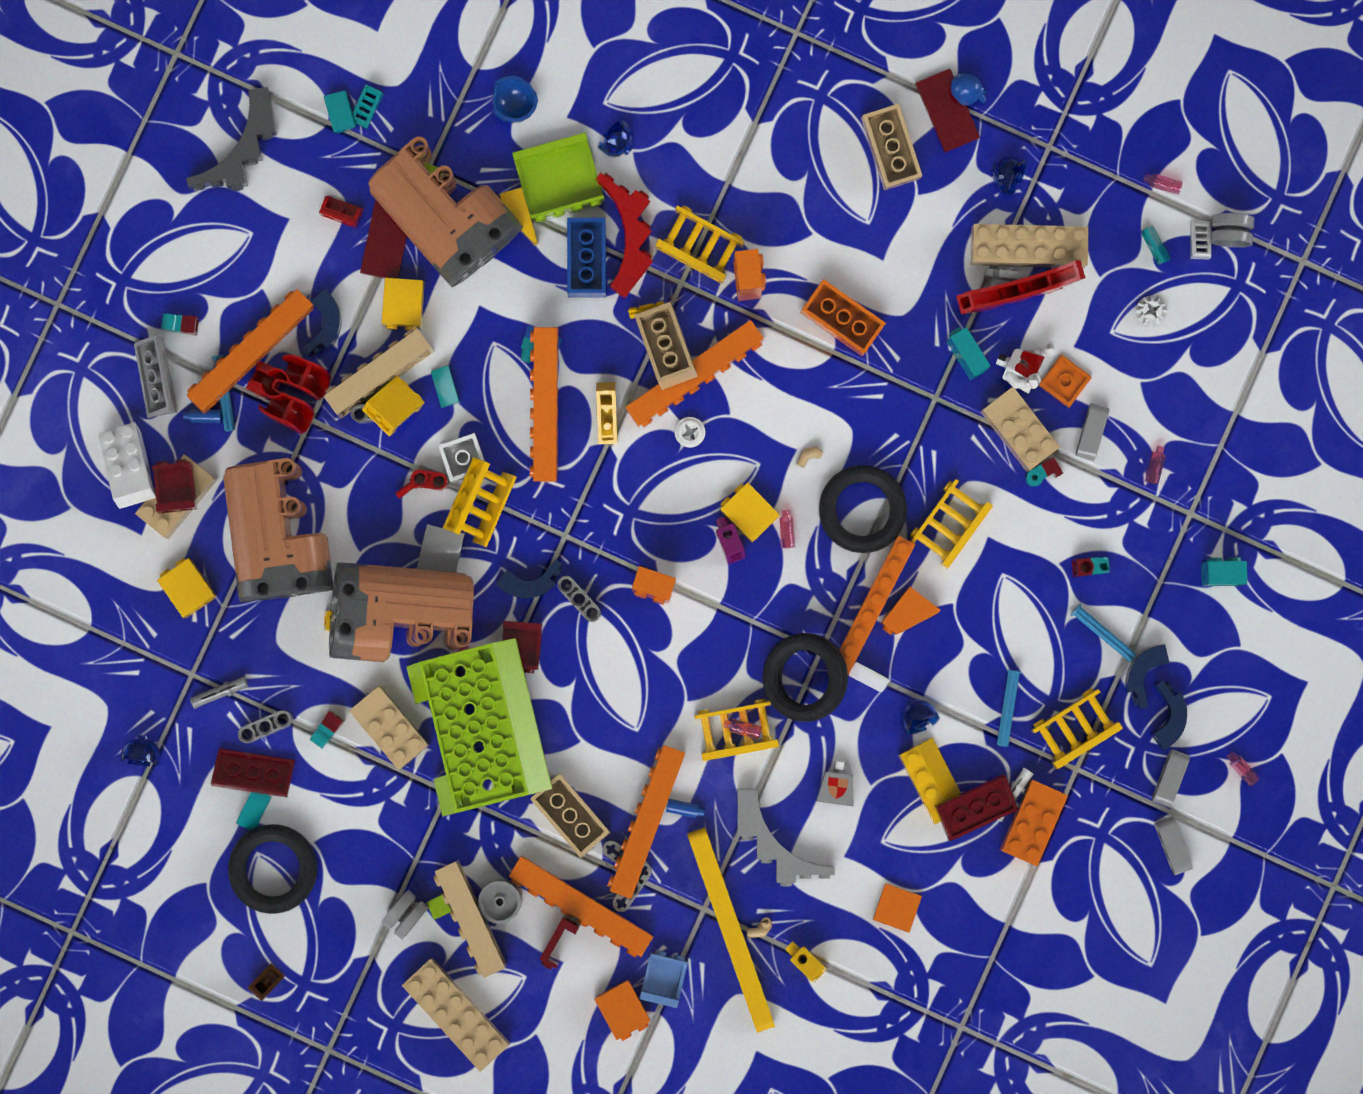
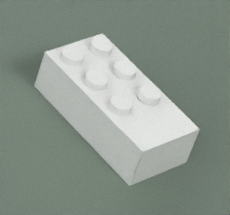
[98,422,156,509]

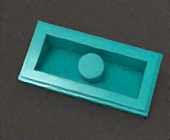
[324,91,356,133]
[1141,226,1171,265]
[431,365,460,408]
[236,792,272,830]

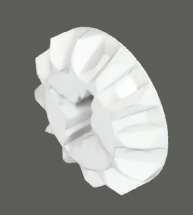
[1136,296,1167,326]
[675,417,705,448]

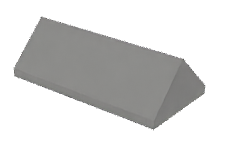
[134,335,177,418]

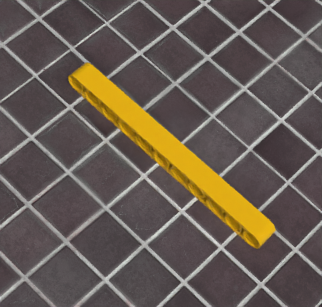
[687,827,775,1033]

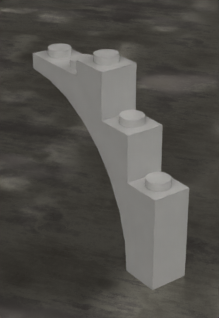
[737,789,835,887]

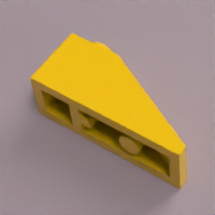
[500,187,538,246]
[596,382,617,444]

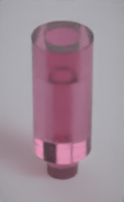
[1143,173,1183,195]
[1145,446,1166,485]
[779,510,795,549]
[723,718,762,740]
[1227,751,1260,787]

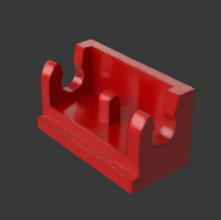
[319,196,364,229]

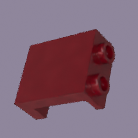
[152,459,197,514]
[502,621,542,674]
[539,916,580,970]

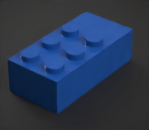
[567,218,606,298]

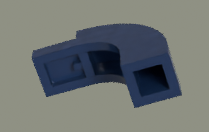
[302,289,342,357]
[496,559,562,599]
[1125,644,1169,709]
[1151,681,1187,750]

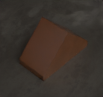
[248,964,285,1001]

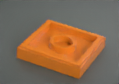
[1038,354,1092,408]
[872,883,922,933]

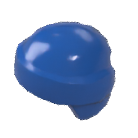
[951,73,987,105]

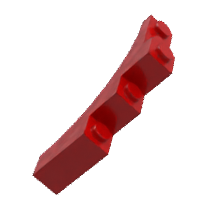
[595,172,653,299]
[956,260,1086,314]

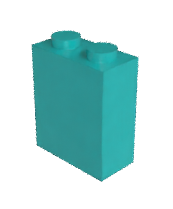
[947,327,991,381]

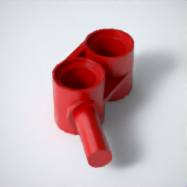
[395,470,448,499]

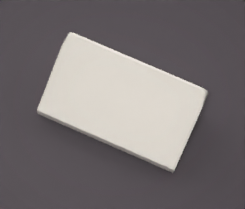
[849,662,890,692]

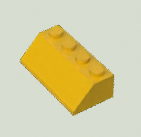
[898,738,961,824]

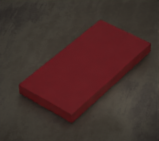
[915,69,980,153]
[360,200,407,279]
[211,748,295,798]
[935,774,1019,841]

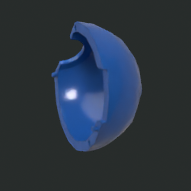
[492,76,538,124]

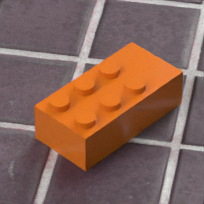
[733,249,766,301]
[800,279,886,356]
[632,566,676,605]
[999,779,1068,866]

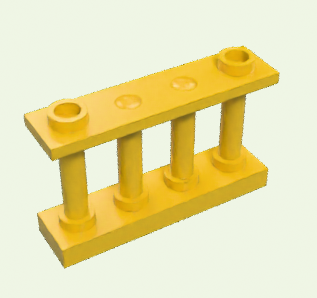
[655,205,744,284]
[443,457,517,547]
[910,479,993,569]
[1031,688,1123,769]
[694,698,779,761]

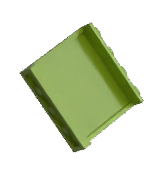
[512,132,605,223]

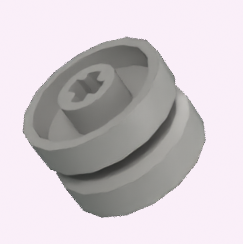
[1210,213,1255,248]
[478,880,522,924]
[381,890,429,940]

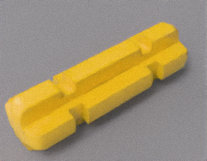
[628,301,665,319]

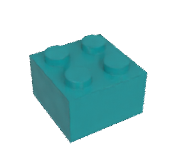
[1201,557,1247,586]

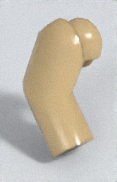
[796,446,823,468]
[747,917,772,938]

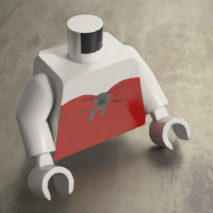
[996,341,1055,393]

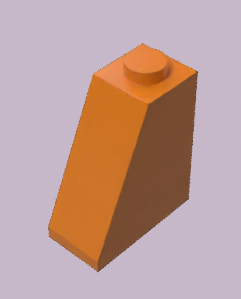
[881,587,940,635]

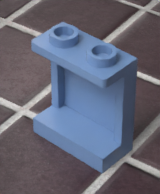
[639,950,688,1008]

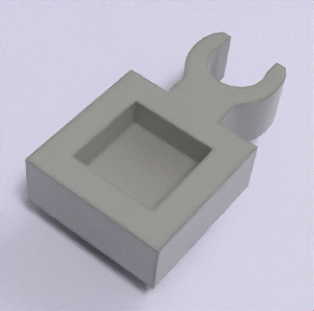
[984,267,1019,282]

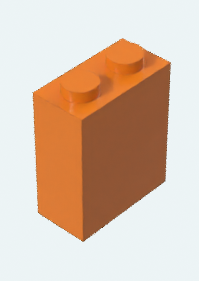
[594,979,651,1041]

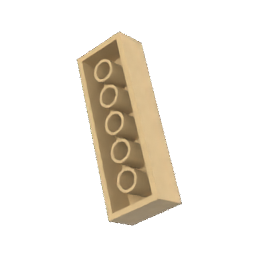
[971,224,1088,268]
[324,328,434,419]
[433,860,507,978]
[402,957,510,1072]

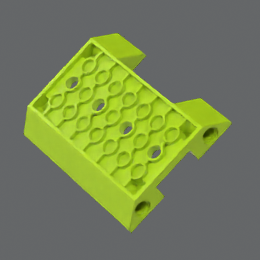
[407,638,553,817]

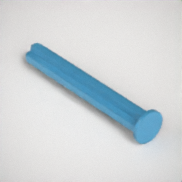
[211,355,235,432]
[1070,604,1136,661]
[997,670,1022,747]

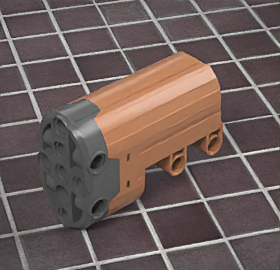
[368,137,523,287]
[223,458,333,602]
[329,562,474,662]

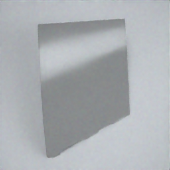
[417,524,465,572]

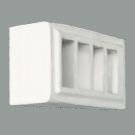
[1190,221,1211,260]

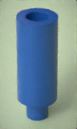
[183,409,222,423]
[666,799,705,818]

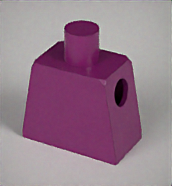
[716,517,746,564]

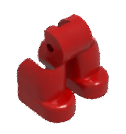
[246,354,331,434]

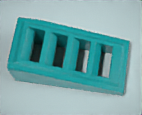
[353,84,384,129]

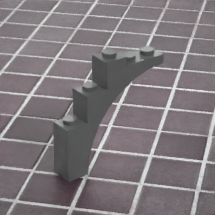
[186,87,278,191]

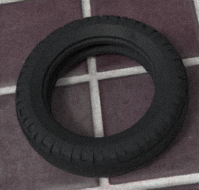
[819,465,907,553]
[763,633,848,722]
[228,824,317,914]

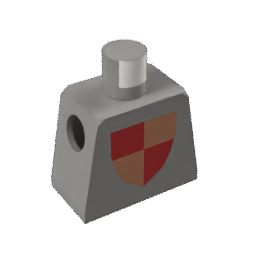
[816,761,854,806]

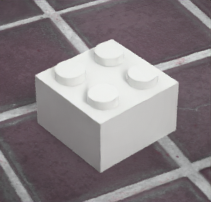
[438,433,485,484]

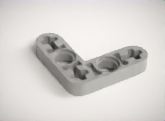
[603,840,652,912]

